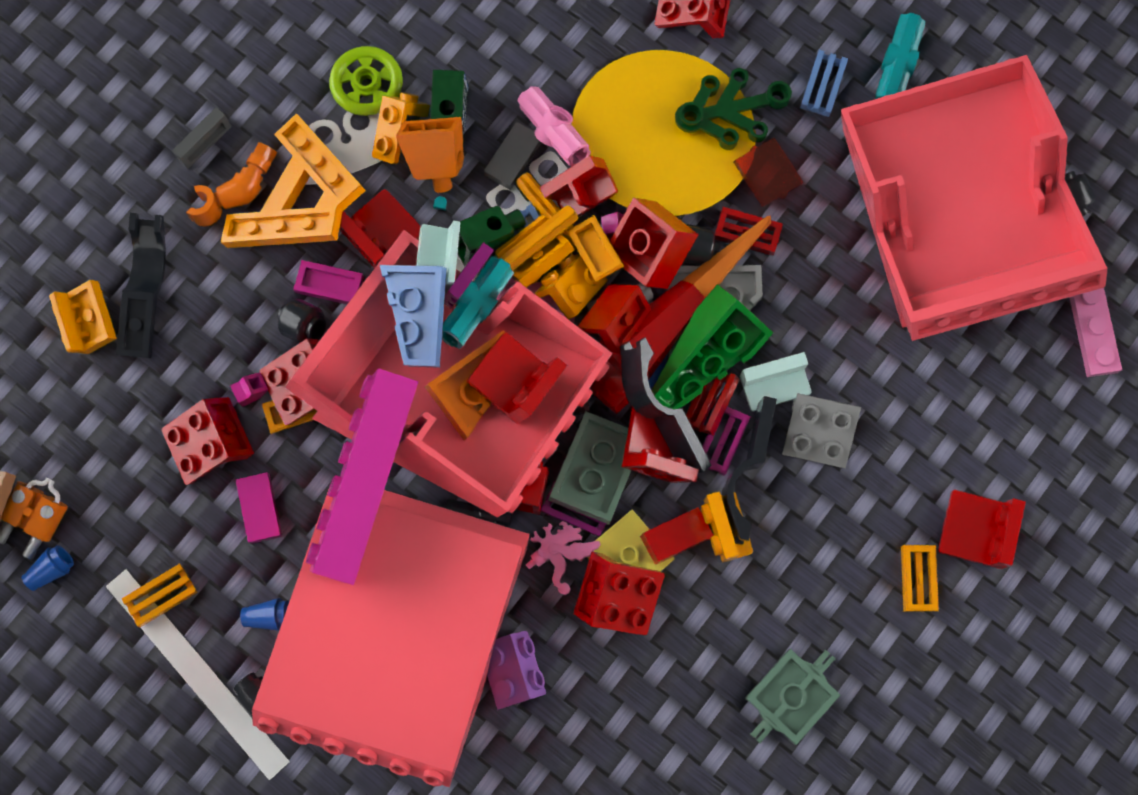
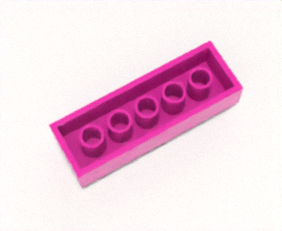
[305,368,419,585]

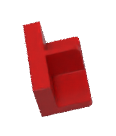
[540,155,618,217]
[578,284,652,354]

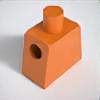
[396,117,464,193]

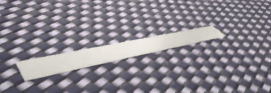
[106,569,290,780]

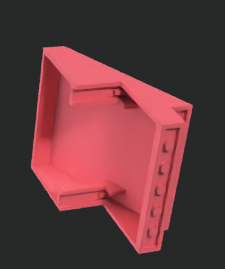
[841,55,1108,341]
[285,230,612,517]
[252,489,530,788]

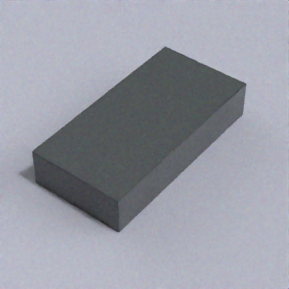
[172,107,232,169]
[484,122,542,190]

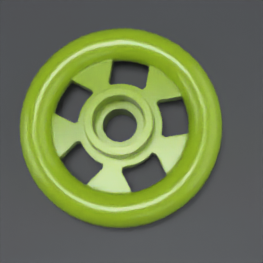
[329,46,403,116]

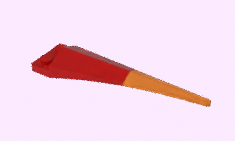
[589,215,771,414]

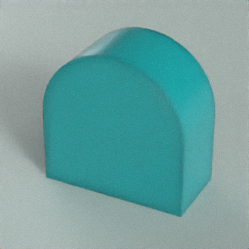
[433,196,447,211]

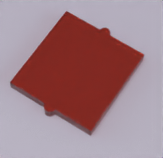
[733,137,804,207]

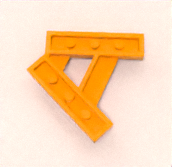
[221,113,366,248]

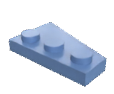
[380,265,447,368]

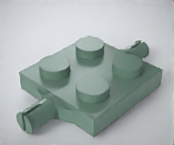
[745,649,840,745]

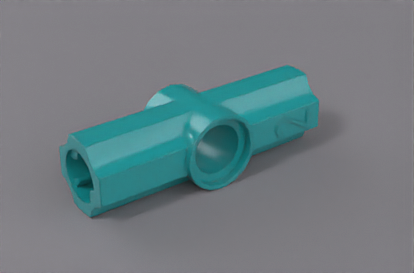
[874,13,926,100]
[442,256,514,349]

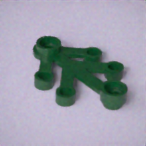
[675,68,792,150]

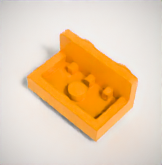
[495,215,574,288]
[535,253,608,319]
[49,280,117,354]
[701,491,753,563]

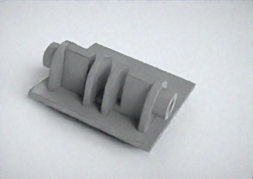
[782,393,861,468]

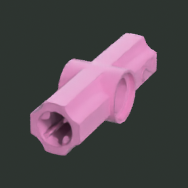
[517,86,591,166]

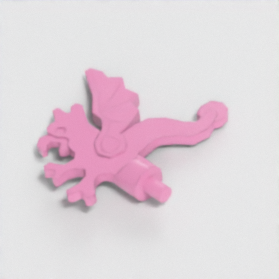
[525,521,601,595]

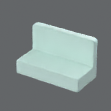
[416,221,460,294]
[739,352,812,412]

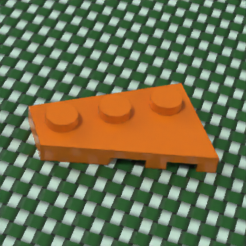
[425,330,505,441]

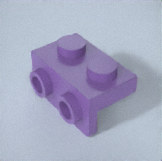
[487,631,546,710]

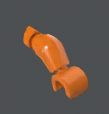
[186,142,278,227]

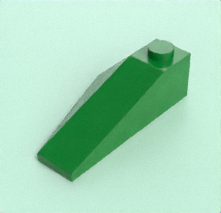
[651,284,773,409]

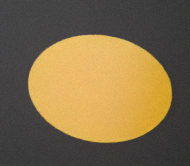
[572,50,756,216]

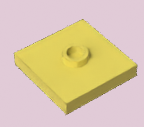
[587,509,675,571]

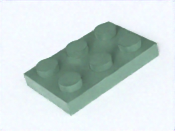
[549,411,631,525]

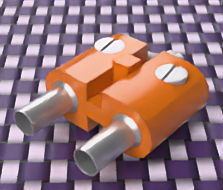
[0,478,68,559]

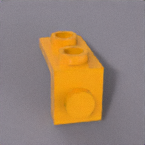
[372,92,430,164]

